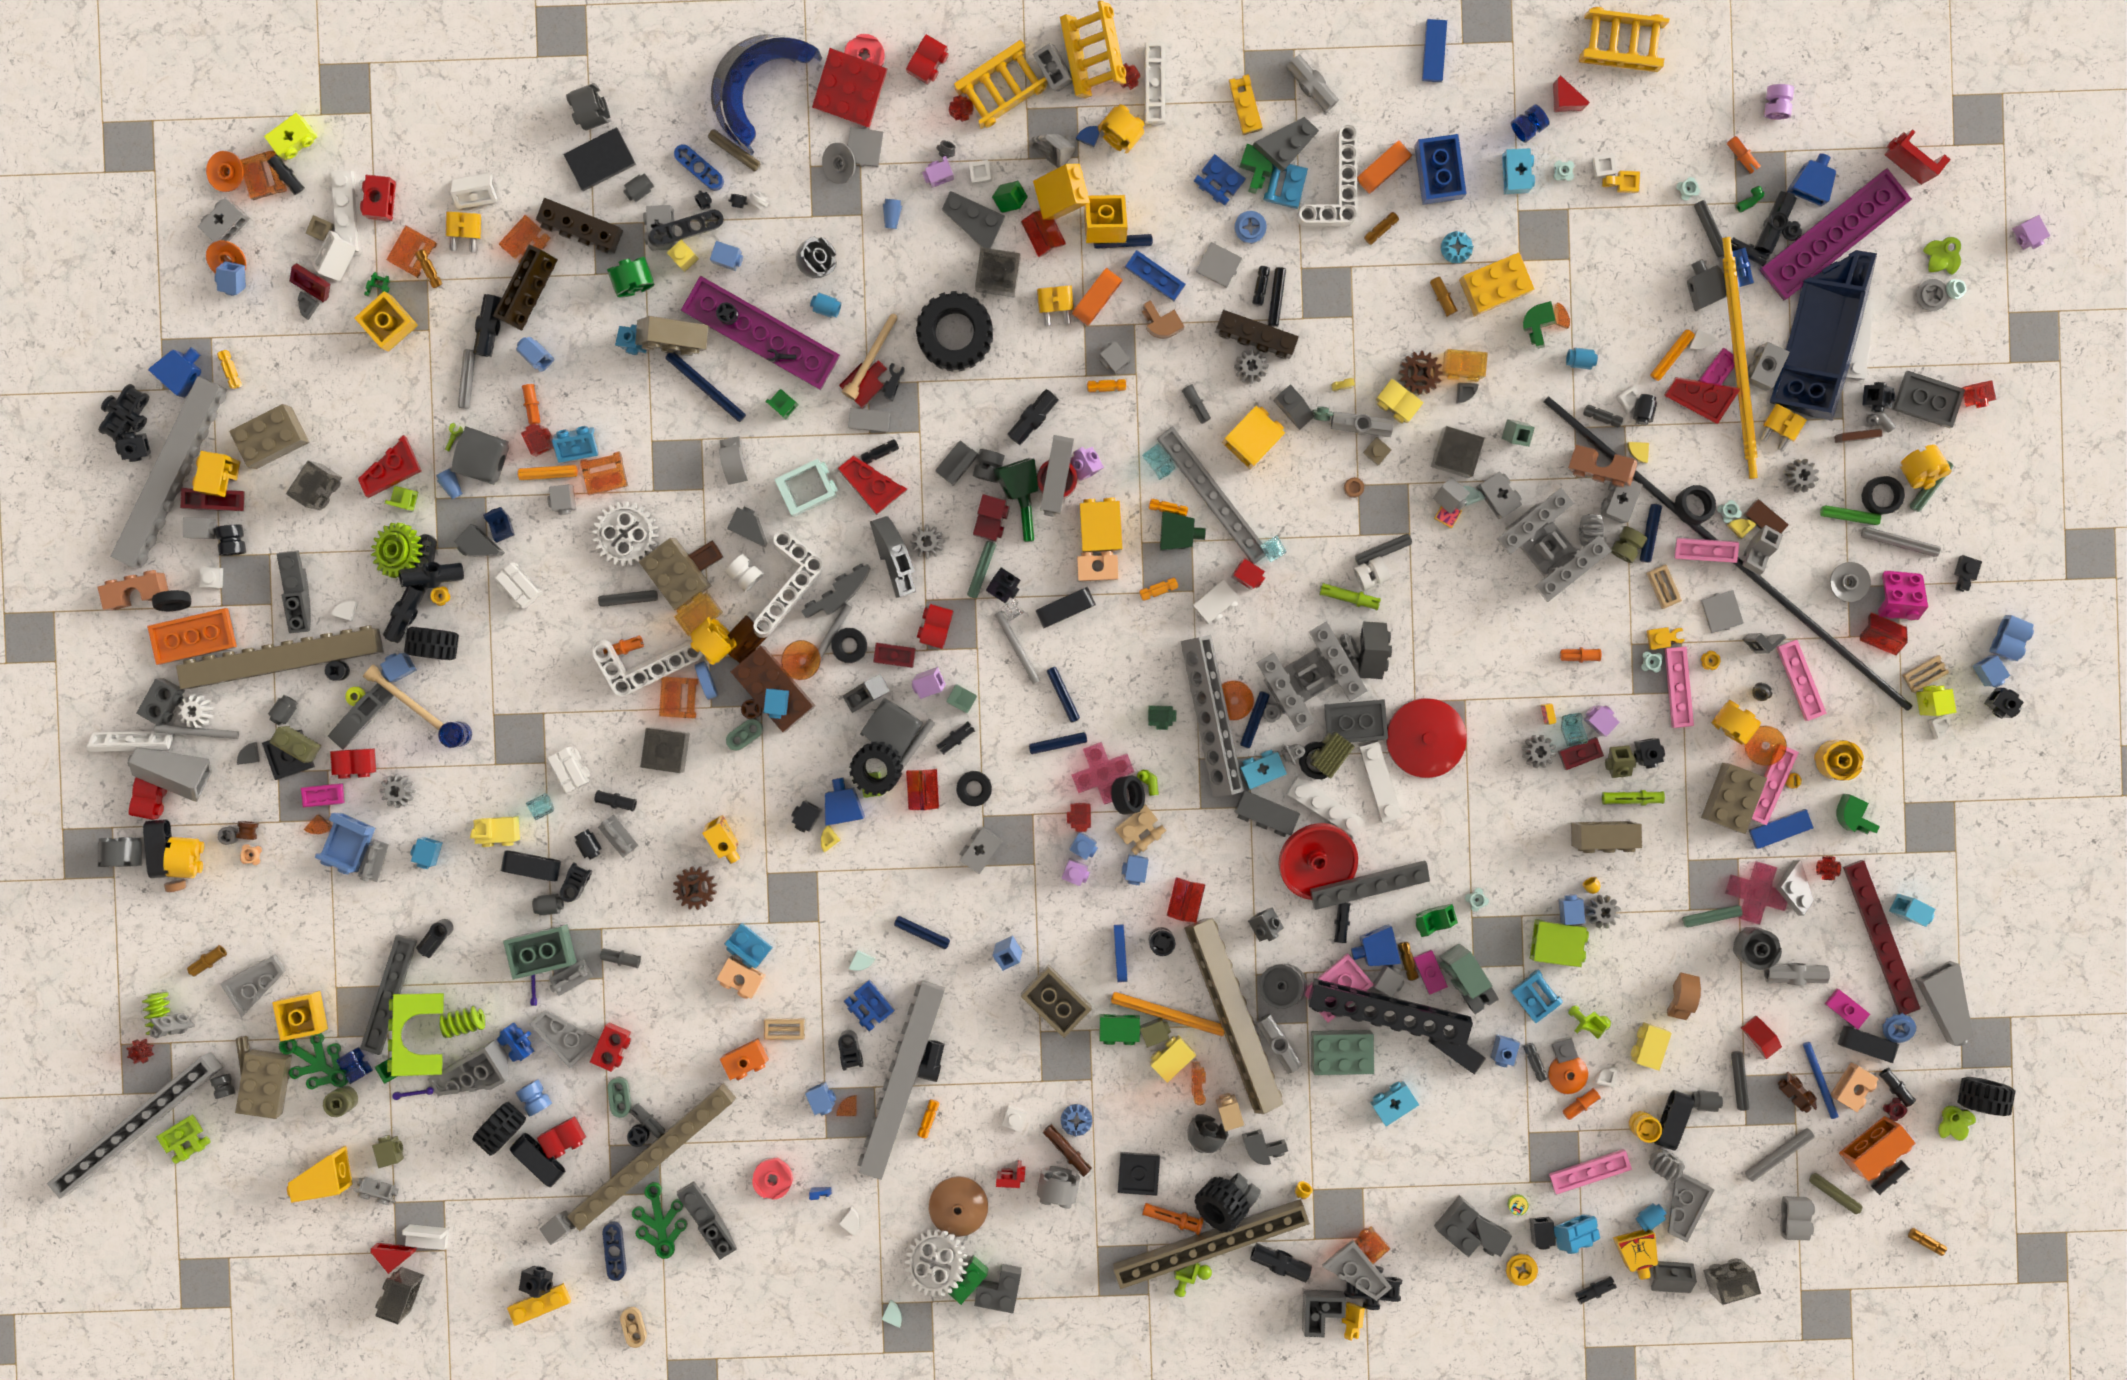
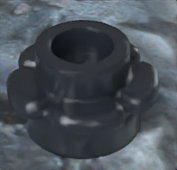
[694,190,712,210]
[728,194,748,208]
[1782,221,1802,241]

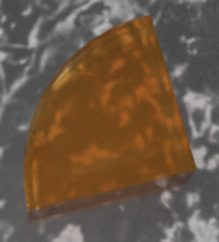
[1554,302,1570,329]
[303,814,332,834]
[836,1095,857,1116]

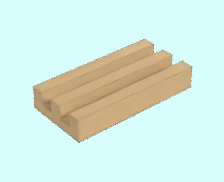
[1646,564,1682,609]
[1902,655,1949,692]
[764,1018,805,1040]

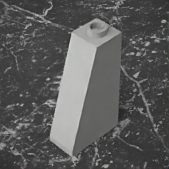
[1040,435,1074,517]
[128,747,212,802]
[1915,961,1973,1046]

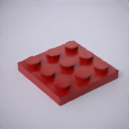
[812,48,888,128]

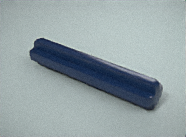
[1094,234,1153,249]
[1640,504,1662,563]
[1047,667,1080,723]
[1240,691,1270,748]
[1029,732,1087,754]
[894,916,950,949]

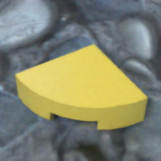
[1331,378,1355,391]
[1627,442,1649,463]
[1726,519,1756,539]
[470,818,492,839]
[821,825,841,853]

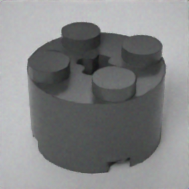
[566,83,610,131]
[98,837,142,867]
[1733,927,1782,970]

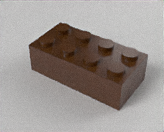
[730,646,816,732]

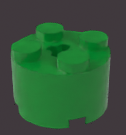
[607,257,655,298]

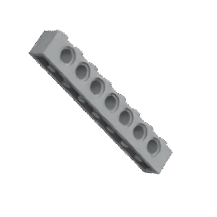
[1181,635,1244,798]

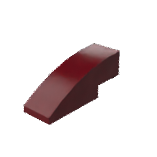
[180,488,245,511]

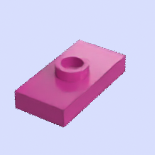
[1698,348,1735,385]
[301,783,345,808]
[1413,950,1448,995]
[1825,989,1870,1029]

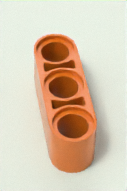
[1357,140,1412,194]
[1072,268,1123,326]

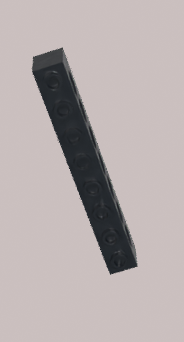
[1308,978,1473,1046]

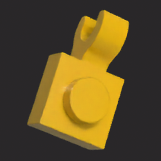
[1602,170,1640,193]
[1342,1302,1365,1341]

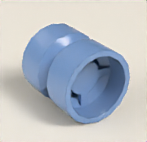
[515,1079,552,1117]

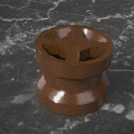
[741,699,763,719]
[236,821,259,840]

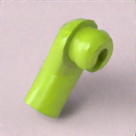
[1137,769,1159,796]

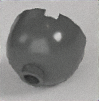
[796,236,837,279]
[1187,1114,1228,1153]

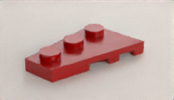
[1664,377,1740,424]
[358,435,422,498]
[838,456,907,515]

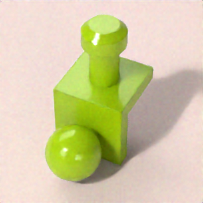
[1568,1005,1611,1039]
[1174,1263,1212,1297]

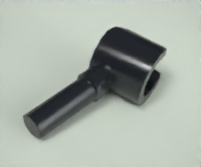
[767,349,796,363]

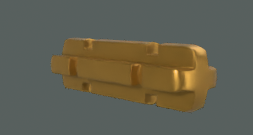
[1364,212,1399,245]
[415,249,442,288]
[1398,941,1419,981]
[1908,1228,1947,1256]

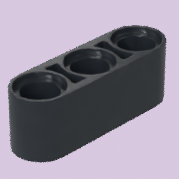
[1035,587,1096,629]
[143,819,172,878]
[500,850,561,881]
[1837,1025,1900,1063]
[1428,1028,1486,1075]
[1654,1090,1694,1151]
[509,1133,566,1187]

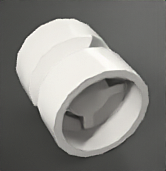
[725,554,764,592]
[1353,556,1390,591]

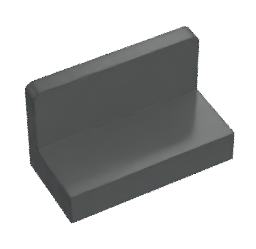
[936,441,978,486]
[1743,633,1786,654]
[1651,1261,1697,1293]

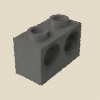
[136,678,185,725]

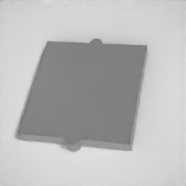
[848,127,883,167]
[1196,242,1242,288]
[1701,590,1744,633]

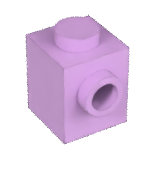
[2012,215,2050,250]
[912,667,946,699]
[1584,705,1619,737]
[1062,858,1090,886]

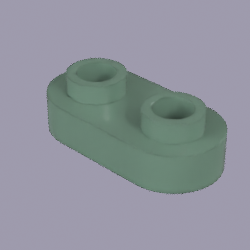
[726,719,763,751]
[607,1077,632,1118]

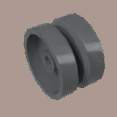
[1259,964,1307,1009]

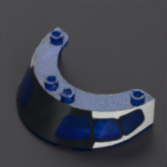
[711,34,822,155]

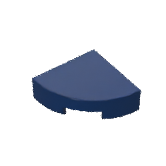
[1076,126,1101,147]
[809,1187,832,1200]

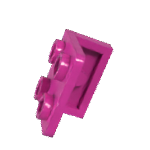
[1878,571,1928,620]

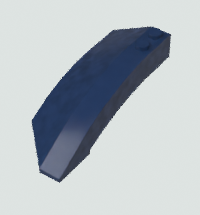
[1770,250,1877,421]

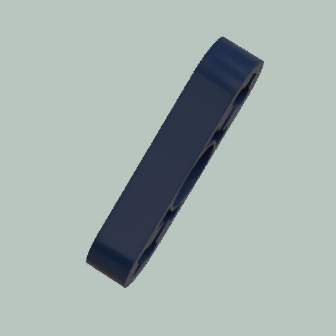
[602,1221,627,1281]

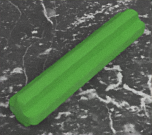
[1820,505,1881,525]

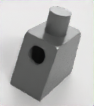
[1687,259,1727,312]

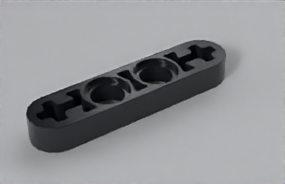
[648,209,724,247]

